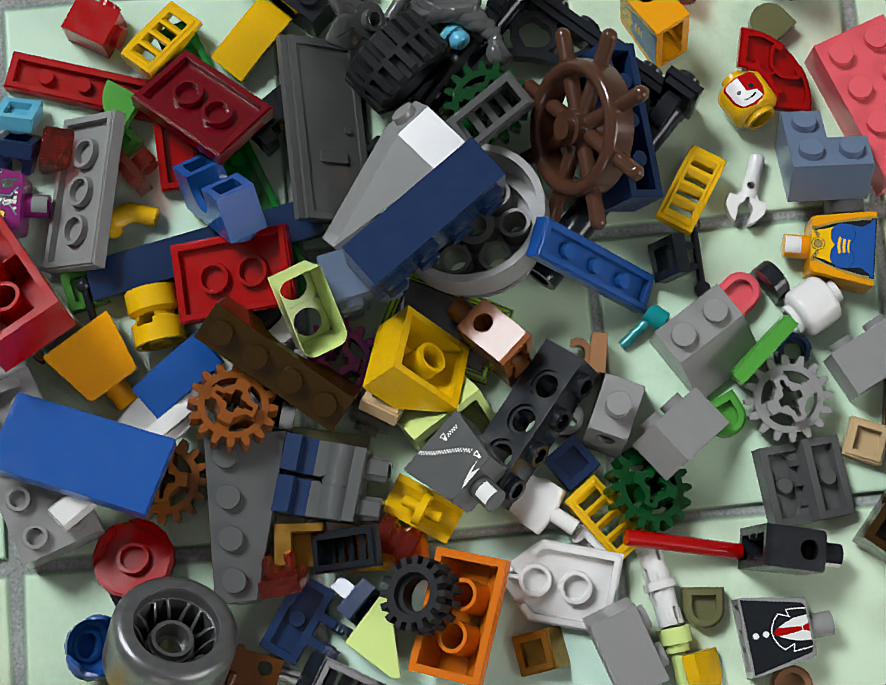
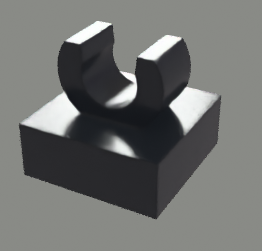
[647,233,698,284]

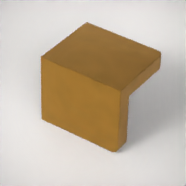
[274,523,326,568]

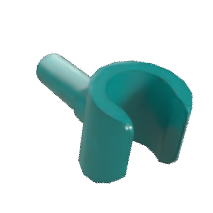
[618,305,670,349]

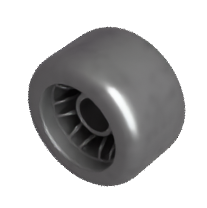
[102,577,238,685]

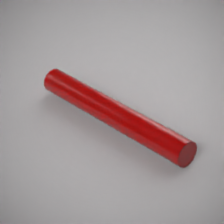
[623,529,744,560]

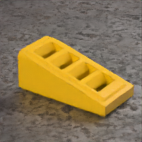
[120,1,203,80]
[654,145,727,236]
[563,474,643,559]

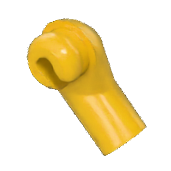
[109,202,160,238]

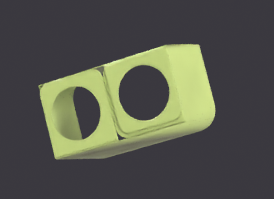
[267,260,347,357]

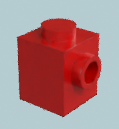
[61,0,128,59]

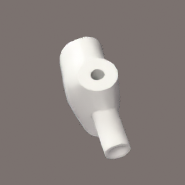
[508,474,580,535]

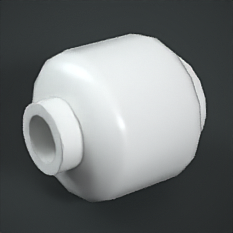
[781,276,843,336]

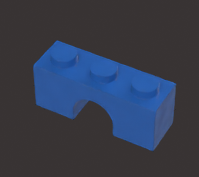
[172,153,268,244]

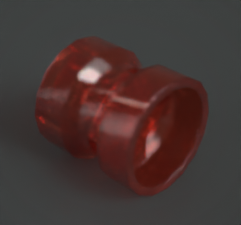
[379,512,424,566]

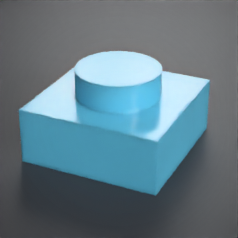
[0,97,44,134]

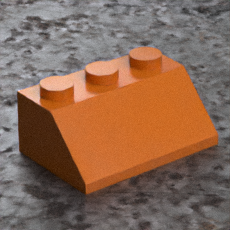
[407,546,511,685]

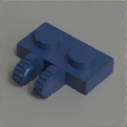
[259,572,353,666]

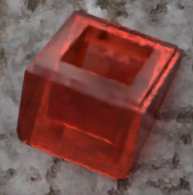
[39,126,74,175]

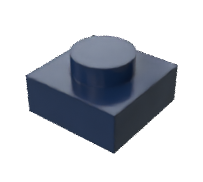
[544,434,601,492]

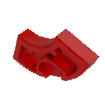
[736,27,812,112]

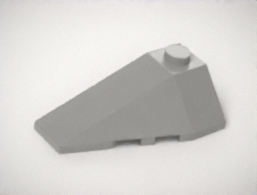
[322,101,465,250]

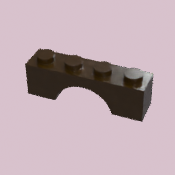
[194,296,362,432]

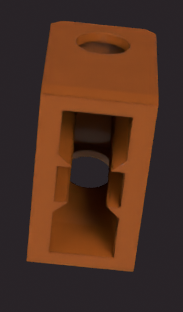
[447,296,536,387]

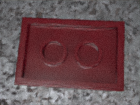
[131,49,274,165]

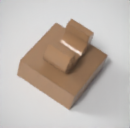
[570,332,608,380]

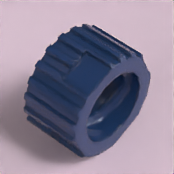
[773,332,812,364]

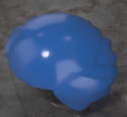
[64,614,111,682]

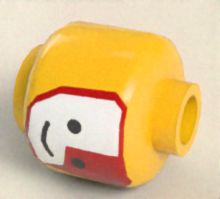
[718,70,777,130]

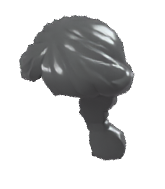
[411,0,514,67]

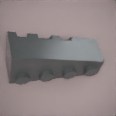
[204,431,287,606]

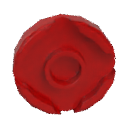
[92,518,176,599]

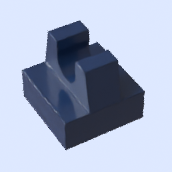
[0,130,44,176]
[330,575,380,626]

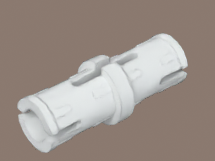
[635,547,684,629]

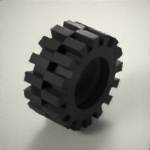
[379,555,462,636]

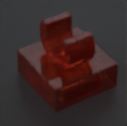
[118,147,158,198]
[257,550,310,600]

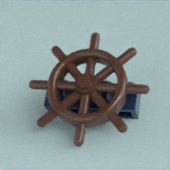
[519,28,664,230]

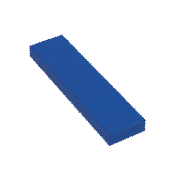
[526,216,655,313]

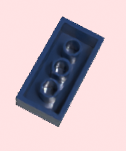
[342,136,506,301]

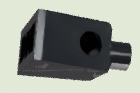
[738,523,844,575]

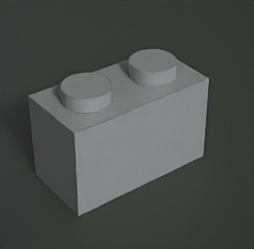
[632,387,730,481]
[582,597,670,685]

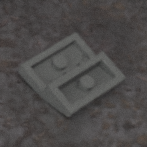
[751,434,856,526]

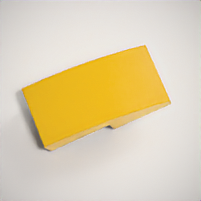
[211,0,293,82]

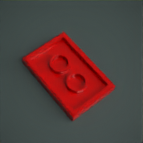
[170,223,299,326]

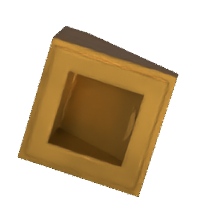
[512,626,570,677]

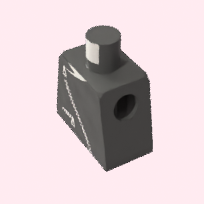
[404,410,506,513]

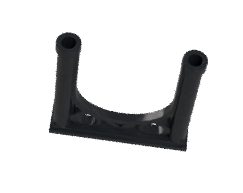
[366,0,704,290]

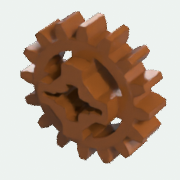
[187,364,278,454]
[144,439,207,525]

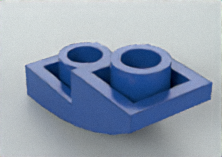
[131,332,225,419]

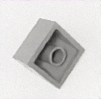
[649,284,757,398]

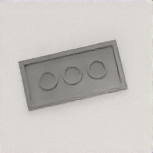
[43,110,126,274]

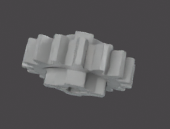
[743,354,834,442]

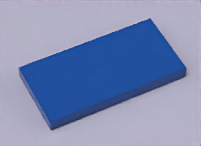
[0,392,177,520]

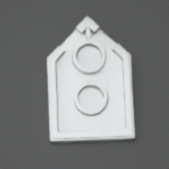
[506,539,624,632]

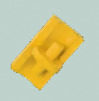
[384,473,464,544]

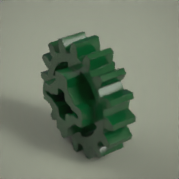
[443,60,529,145]
[603,447,692,532]

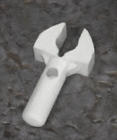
[724,153,767,228]

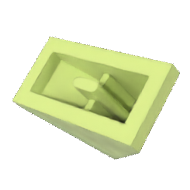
[345,597,401,679]

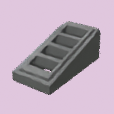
[445,70,537,147]

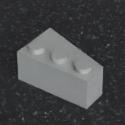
[823,314,886,402]

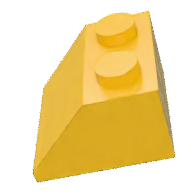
[363,305,470,413]

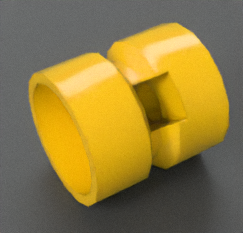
[124,282,187,352]

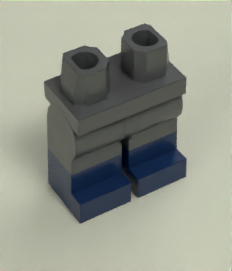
[271,432,393,526]

